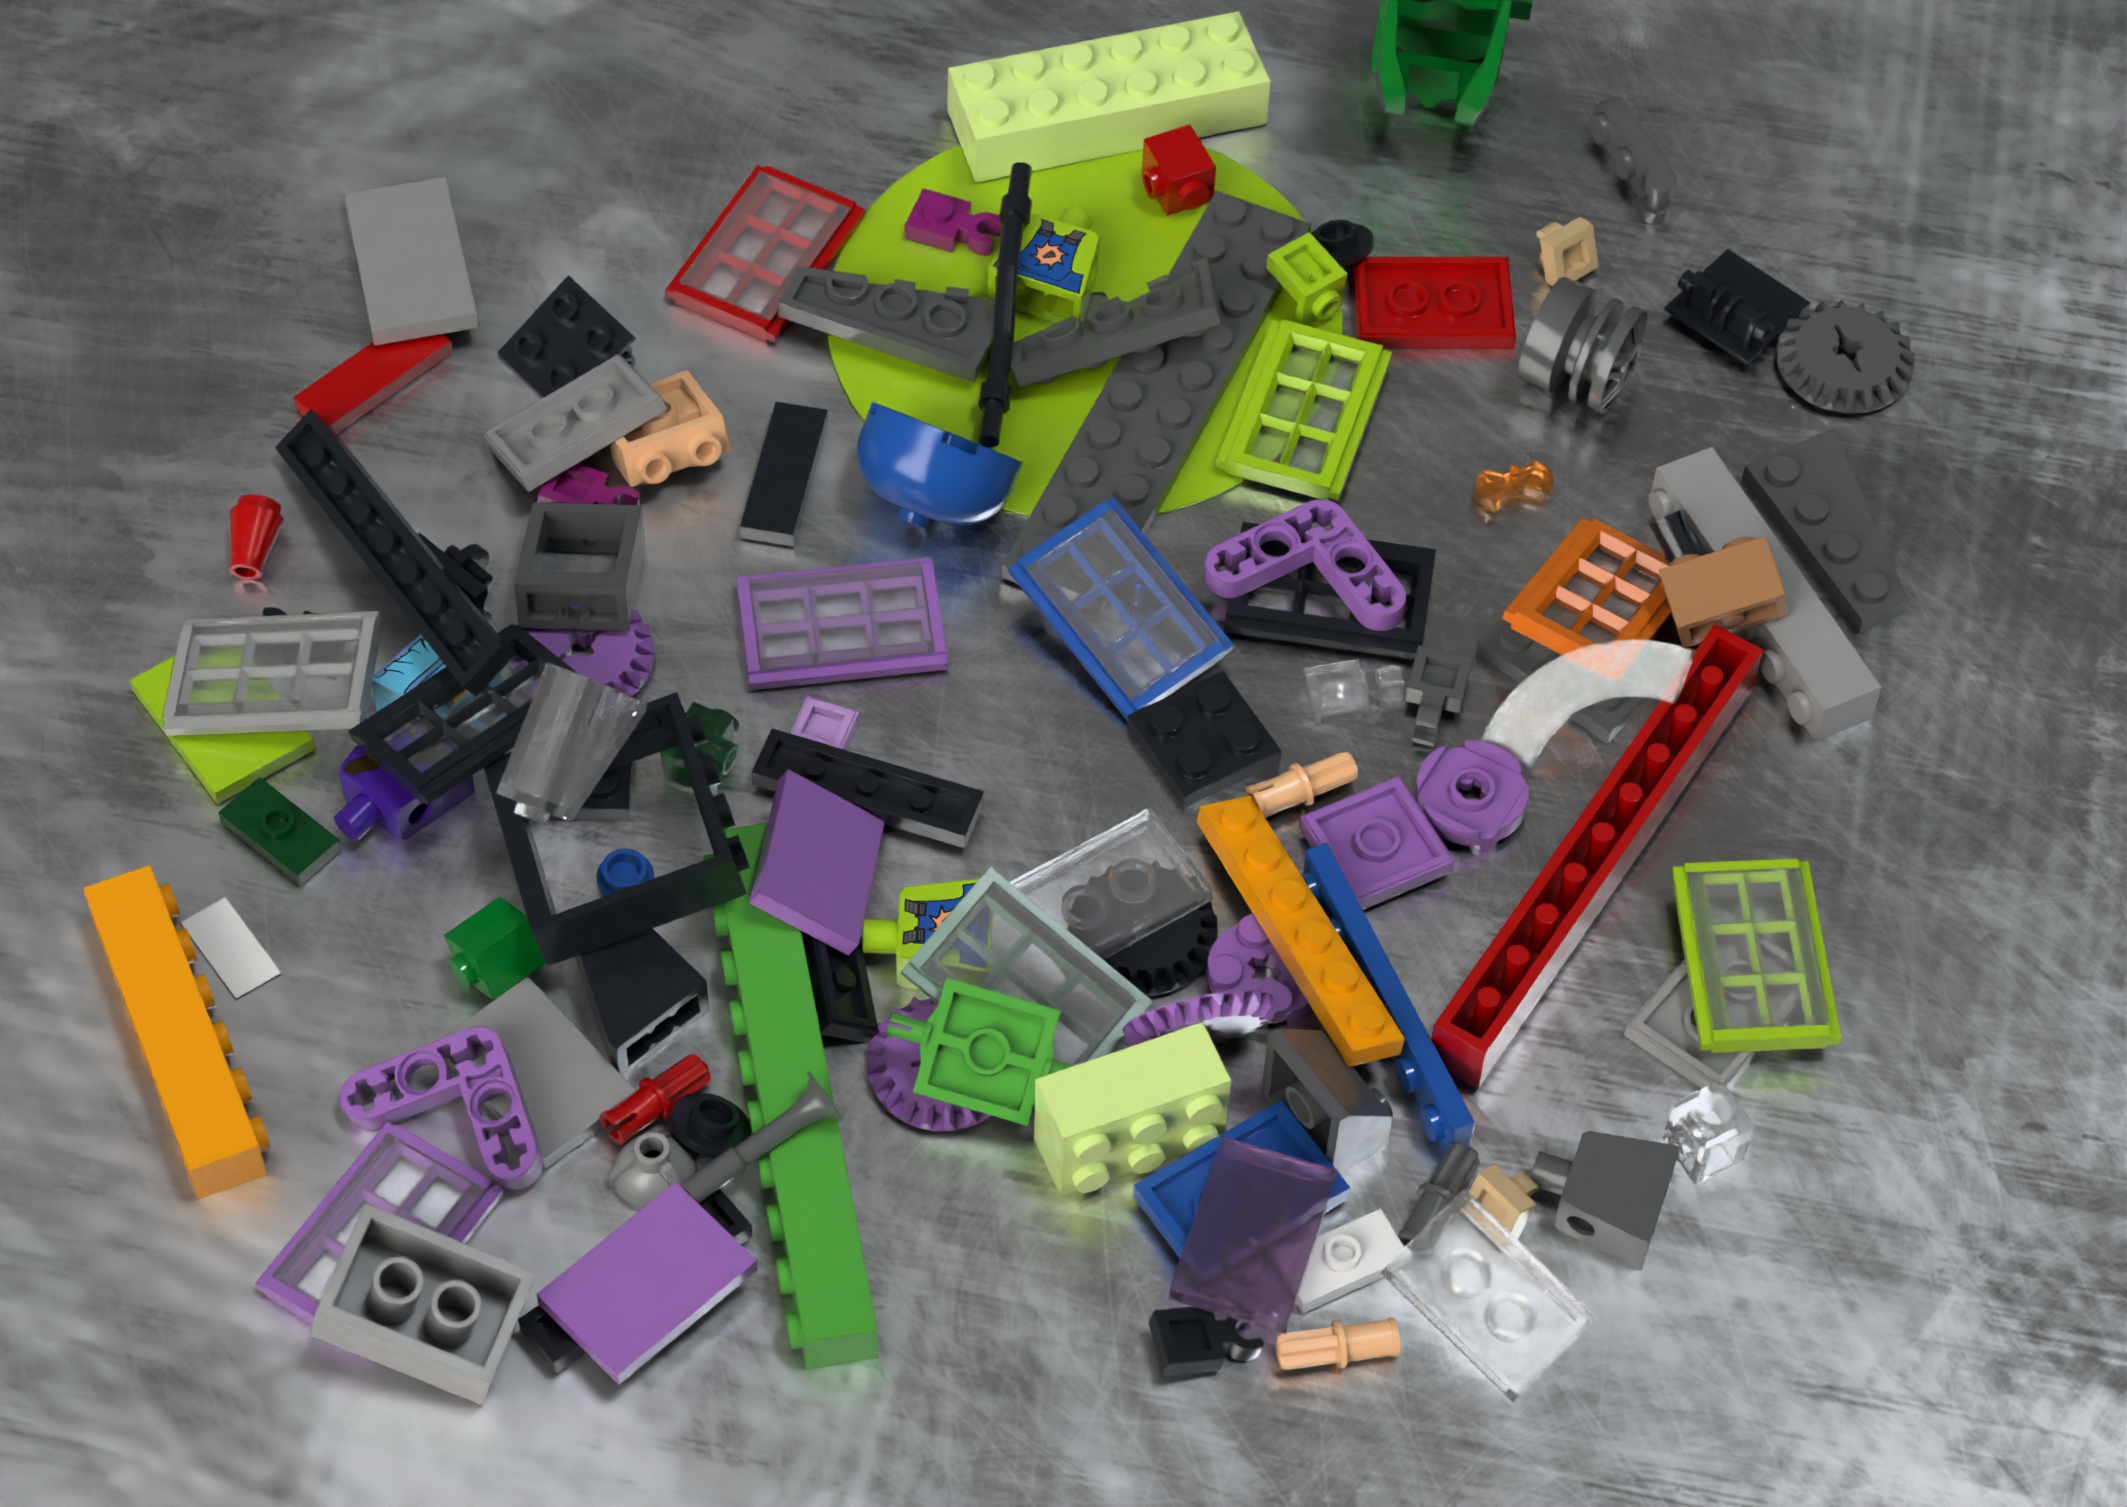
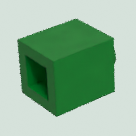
[444,896,546,1000]

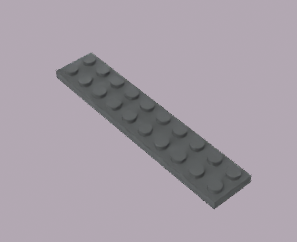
[1002,191,1311,615]

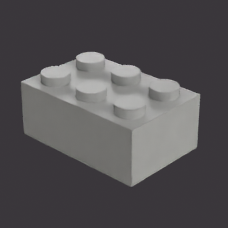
[310,1203,537,1405]

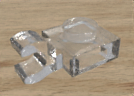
[1303,659,1404,726]

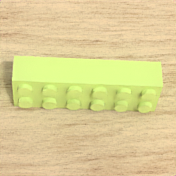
[947,11,1270,183]

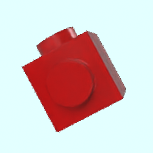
[1142,124,1216,216]

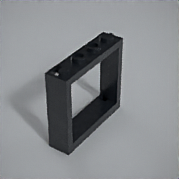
[484,692,750,966]

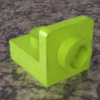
[1266,232,1347,325]

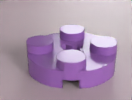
[1415,740,1529,851]
[1206,914,1312,1029]

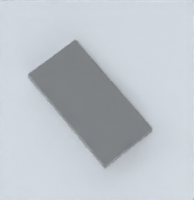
[343,176,479,345]

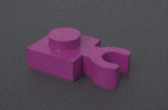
[905,188,1002,256]
[537,463,641,505]

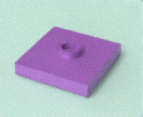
[1299,775,1455,910]

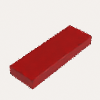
[293,334,453,434]

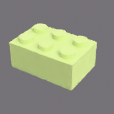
[1034,1022,1231,1197]

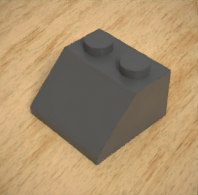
[1261,1028,1393,1174]

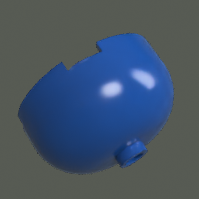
[856,402,1023,529]

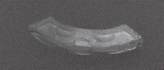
[1481,639,1696,768]

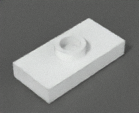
[1274,1208,1410,1314]

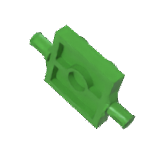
[886,977,1075,1126]

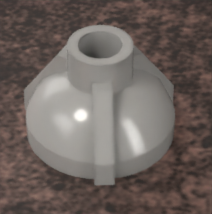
[608,1129,696,1211]

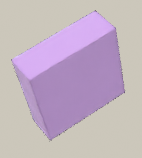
[790,696,860,750]

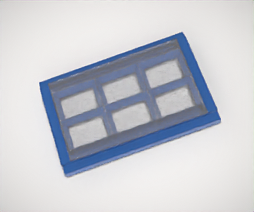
[1008,497,1234,720]

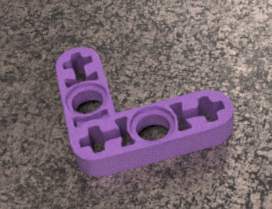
[1204,499,1406,631]
[339,1026,544,1190]

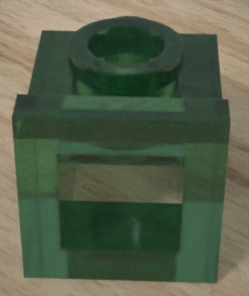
[660,702,740,797]

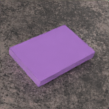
[749,769,885,955]
[536,1182,758,1385]

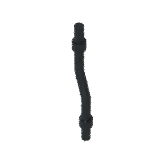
[978,162,1032,447]

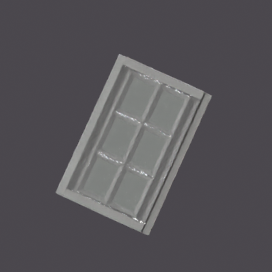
[163,611,382,736]

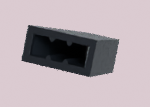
[575,929,709,1077]

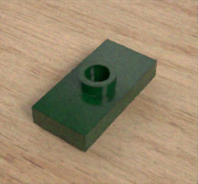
[218,777,342,886]

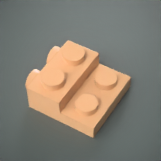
[609,370,731,487]

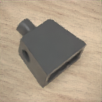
[1530,1131,1680,1270]

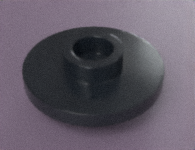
[1311,220,1374,267]
[669,1093,752,1158]

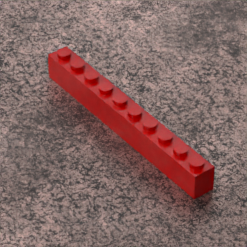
[1431,624,1763,1089]

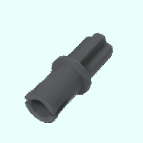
[1398,1142,1480,1258]

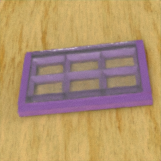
[736,557,948,690]
[255,1121,504,1324]

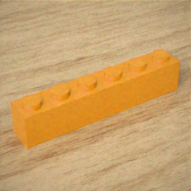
[83,865,271,1200]

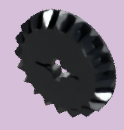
[1068,861,1218,996]

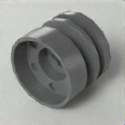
[1518,277,1648,414]

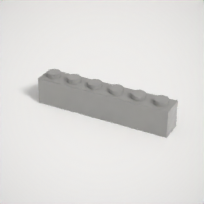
[1648,447,1882,742]

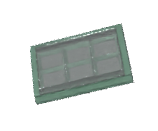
[900,866,1153,1065]

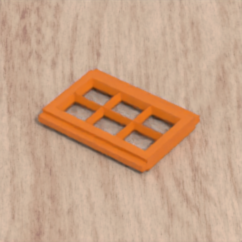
[1502,518,1671,681]

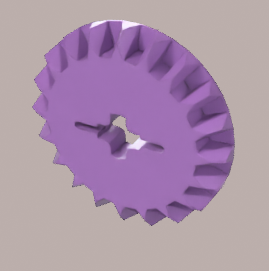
[510,604,654,715]
[1123,991,1277,1047]
[867,996,991,1131]

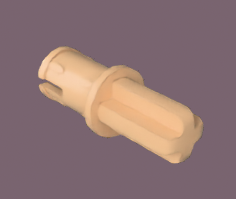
[1245,752,1359,818]
[1276,1317,1401,1370]

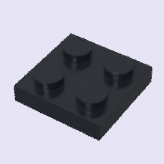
[1127,671,1281,809]

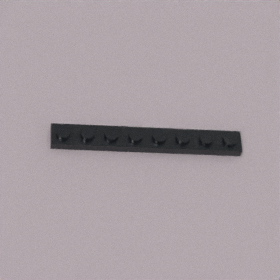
[275,409,515,696]

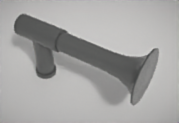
[682,1071,844,1203]

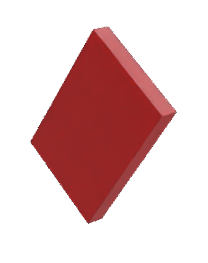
[1352,257,1516,349]

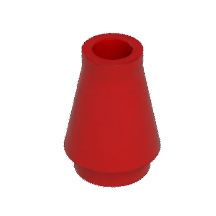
[229,494,284,580]

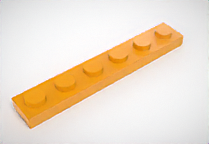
[1196,795,1405,1067]

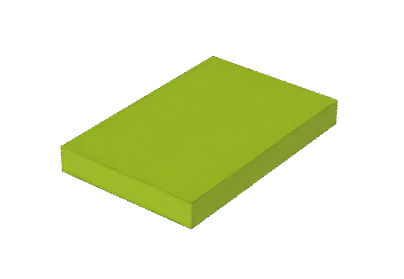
[130,647,315,804]

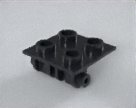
[1664,249,1811,365]
[497,275,637,397]

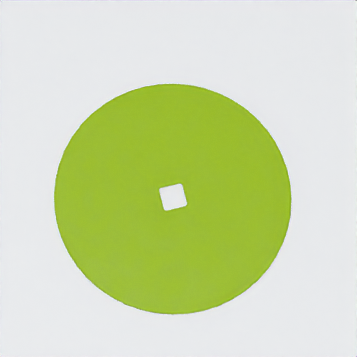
[828,145,1343,516]

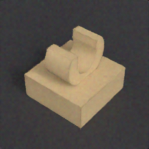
[1536,217,1599,286]
[1461,1163,1539,1251]

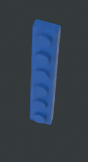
[1301,843,1475,1153]

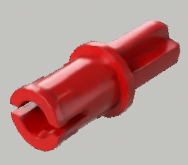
[599,1054,711,1146]

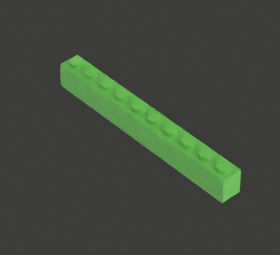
[703,823,878,1370]

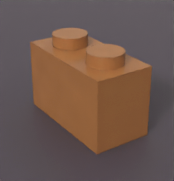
[1658,535,1790,649]

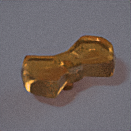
[1474,461,1554,512]

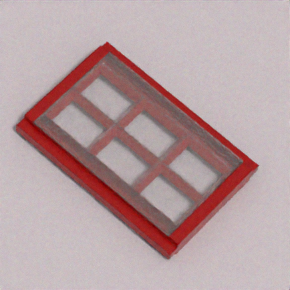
[665,165,865,342]

